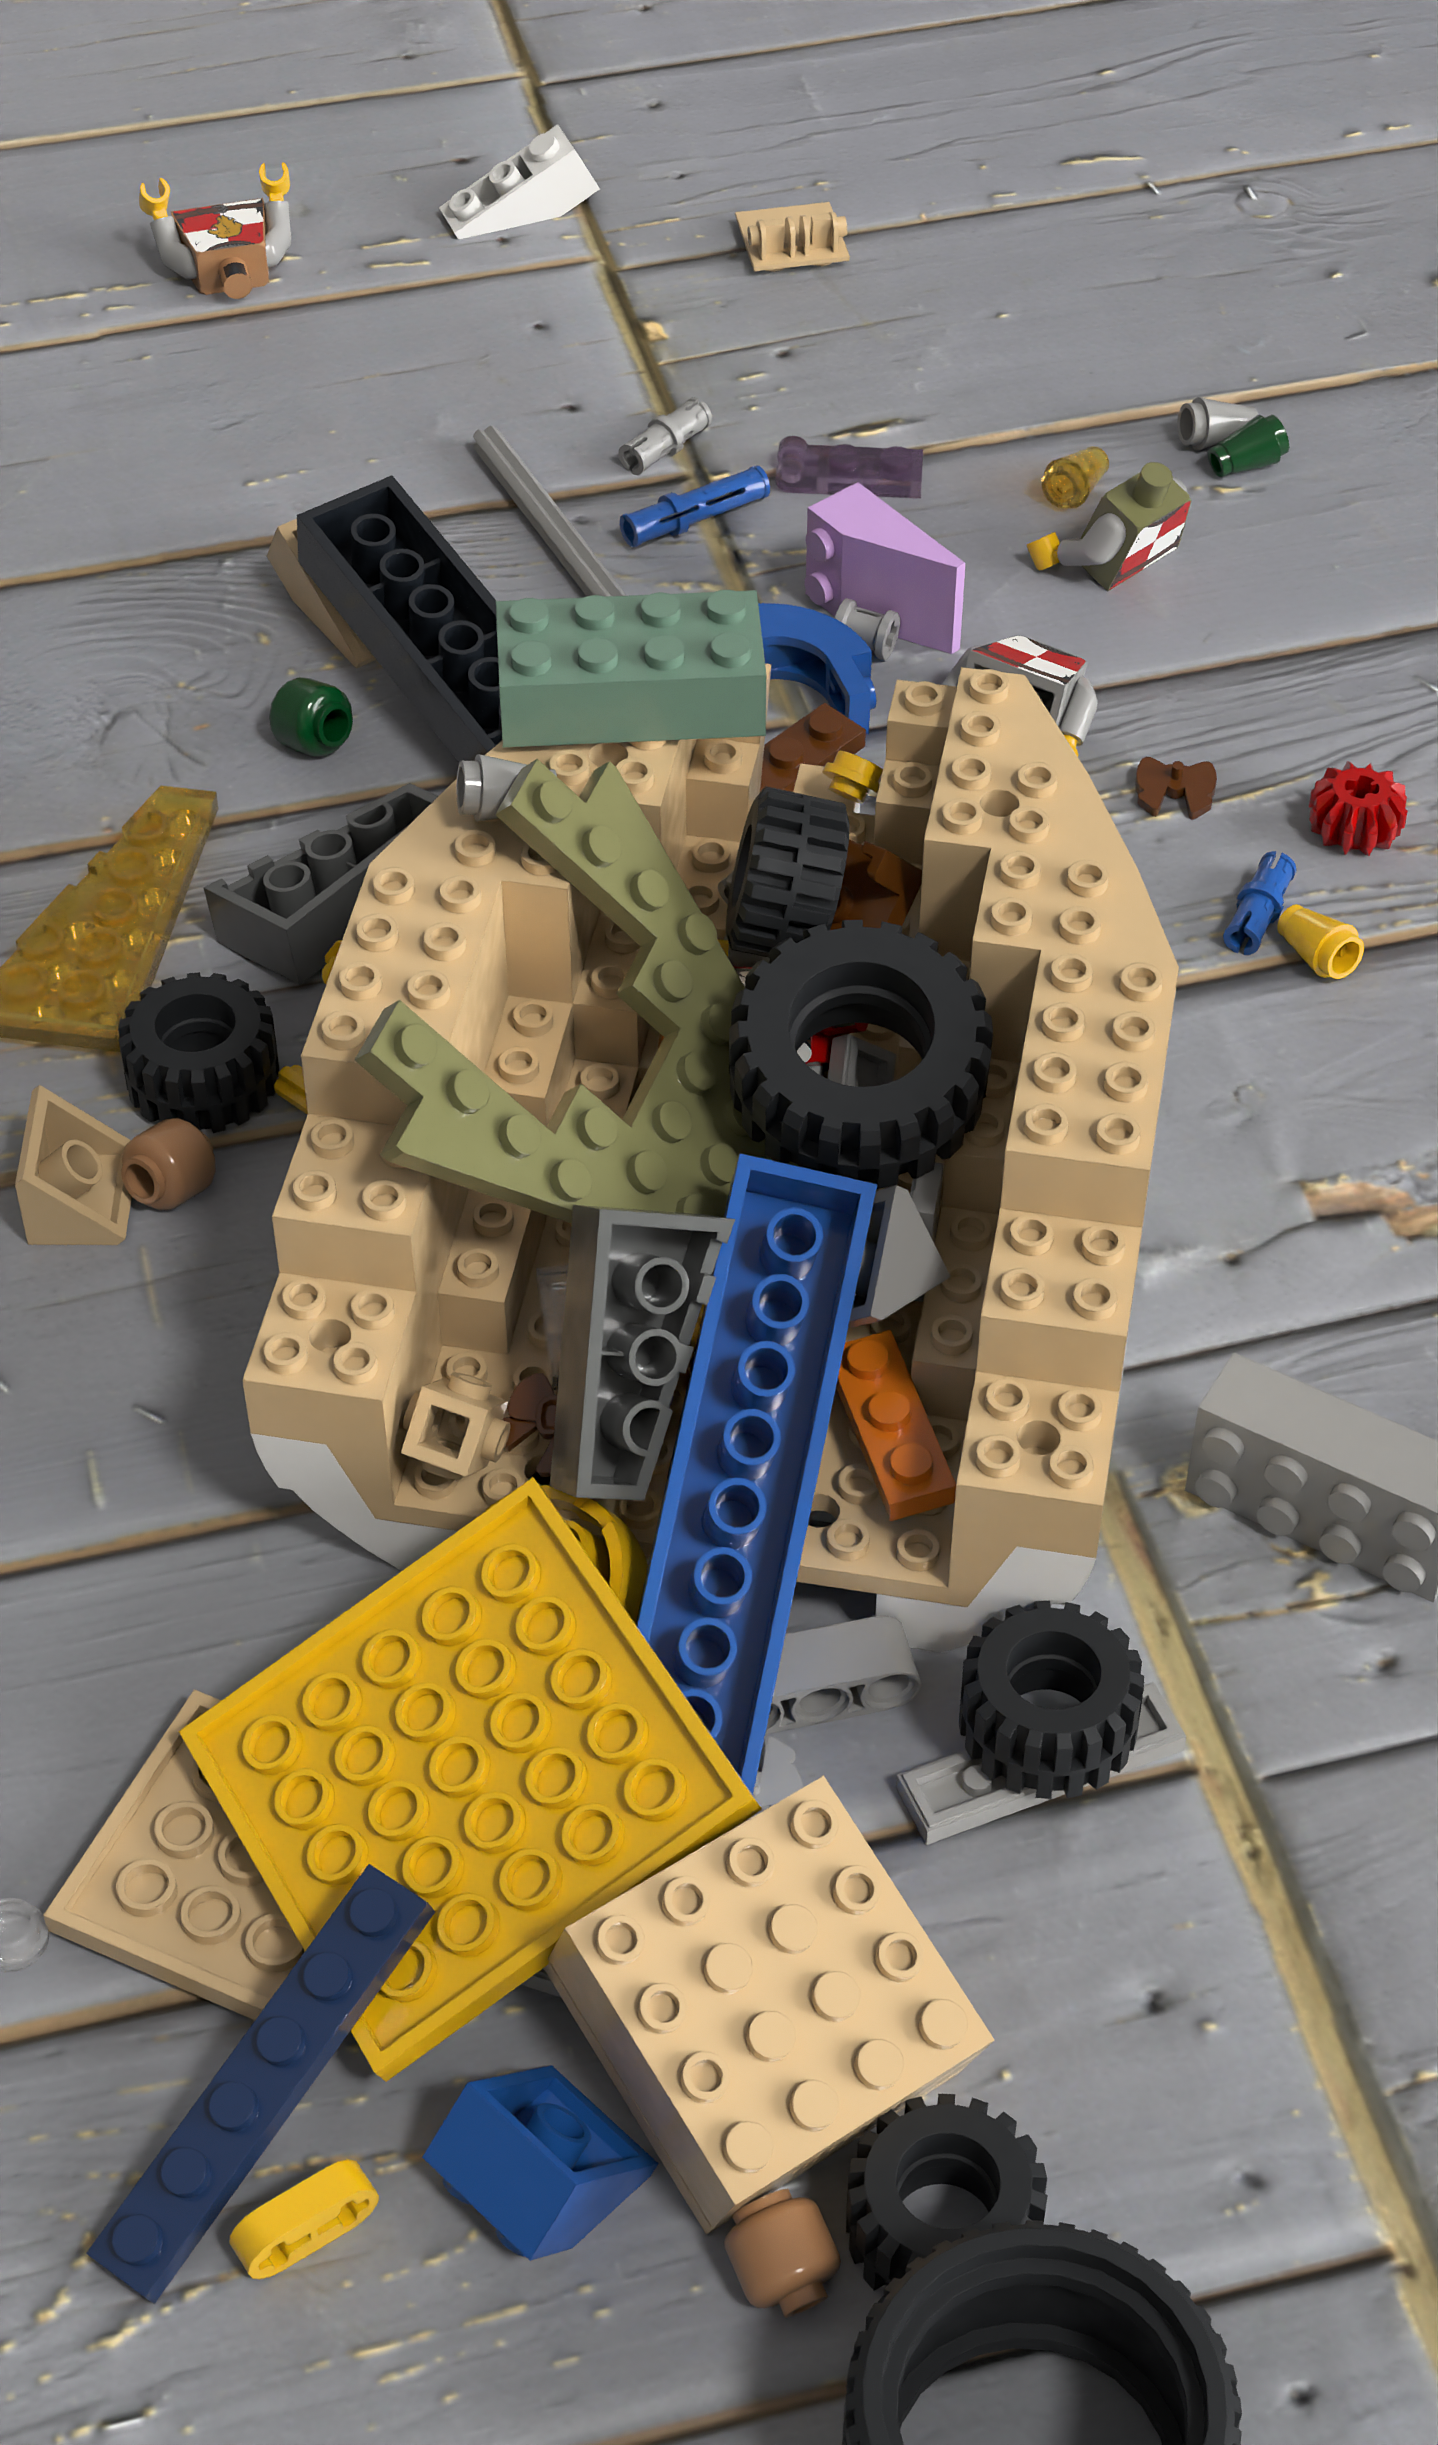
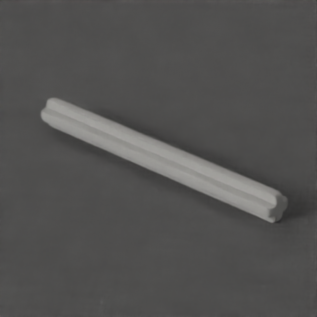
[473,425,627,597]

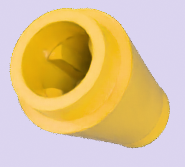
[1277,904,1364,979]

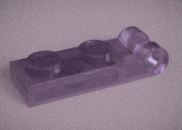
[775,436,923,499]

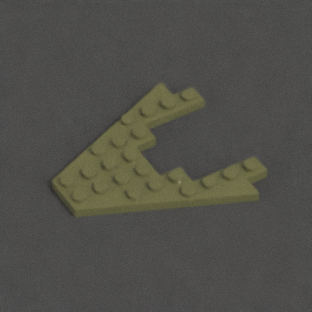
[355,759,798,1223]

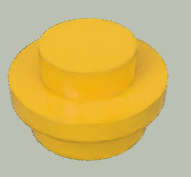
[822,751,883,804]

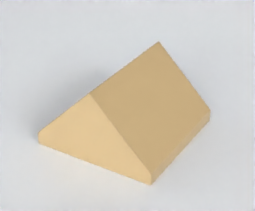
[15,1085,132,1245]

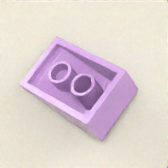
[805,482,965,654]

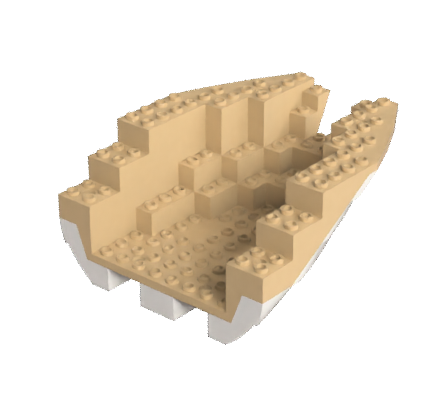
[242,664,1179,1653]

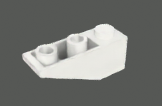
[439,124,600,240]

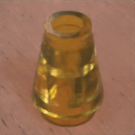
[1042,446,1109,508]

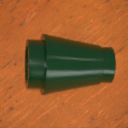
[1208,415,1289,478]

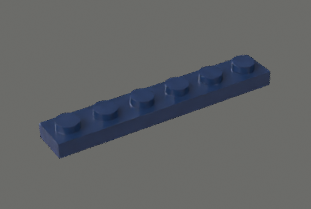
[86,1864,435,2304]

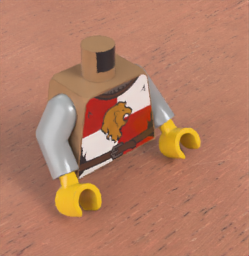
[139,162,291,299]

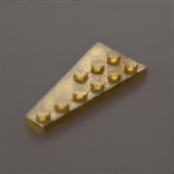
[0,785,219,1052]

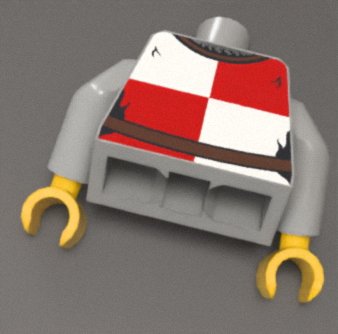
[941,635,1098,757]

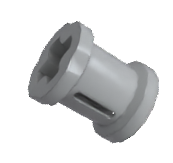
[835,598,900,660]

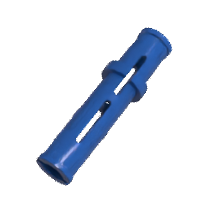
[619,465,770,547]

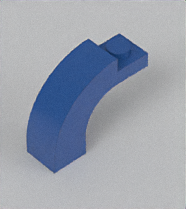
[758,603,876,734]

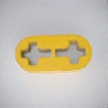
[229,2159,379,2279]

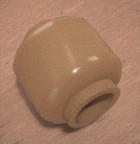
[121,1118,216,1211]
[724,2189,841,2318]

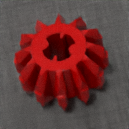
[1309,761,1408,856]

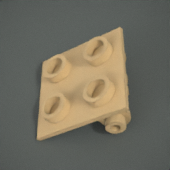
[735,202,850,272]

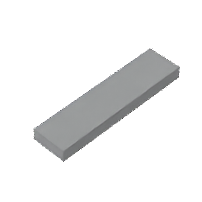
[896,1682,1186,1845]

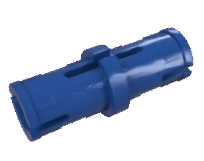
[1223,851,1297,955]

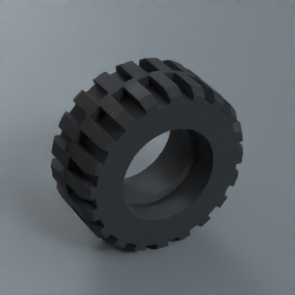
[729,920,993,1189]

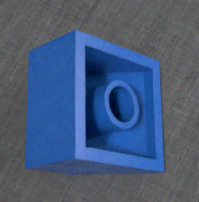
[422,2065,659,2261]

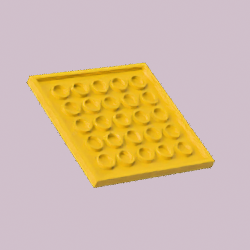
[178,1477,762,2082]

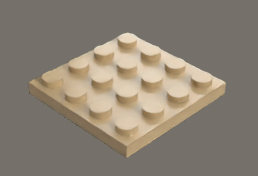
[43,1689,305,2020]

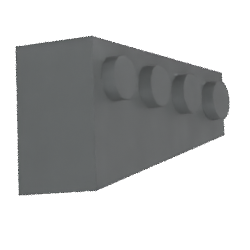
[203,783,438,985]
[550,1205,735,1500]

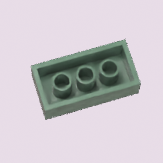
[496,590,767,748]

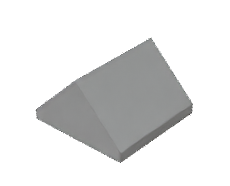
[848,1185,950,1329]

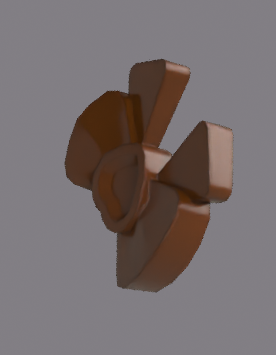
[1135,757,1217,820]
[503,1373,557,1478]

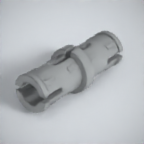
[619,397,712,475]

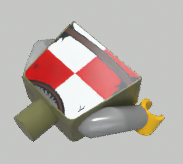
[1026,462,1192,591]

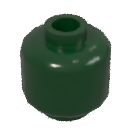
[269,677,353,757]

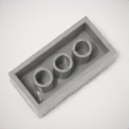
[1185,1352,1438,1602]

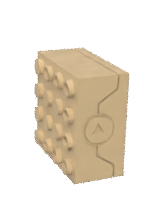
[544,1775,995,2235]

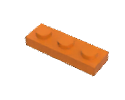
[836,1330,956,1521]

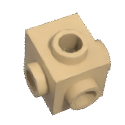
[401,1372,511,1480]

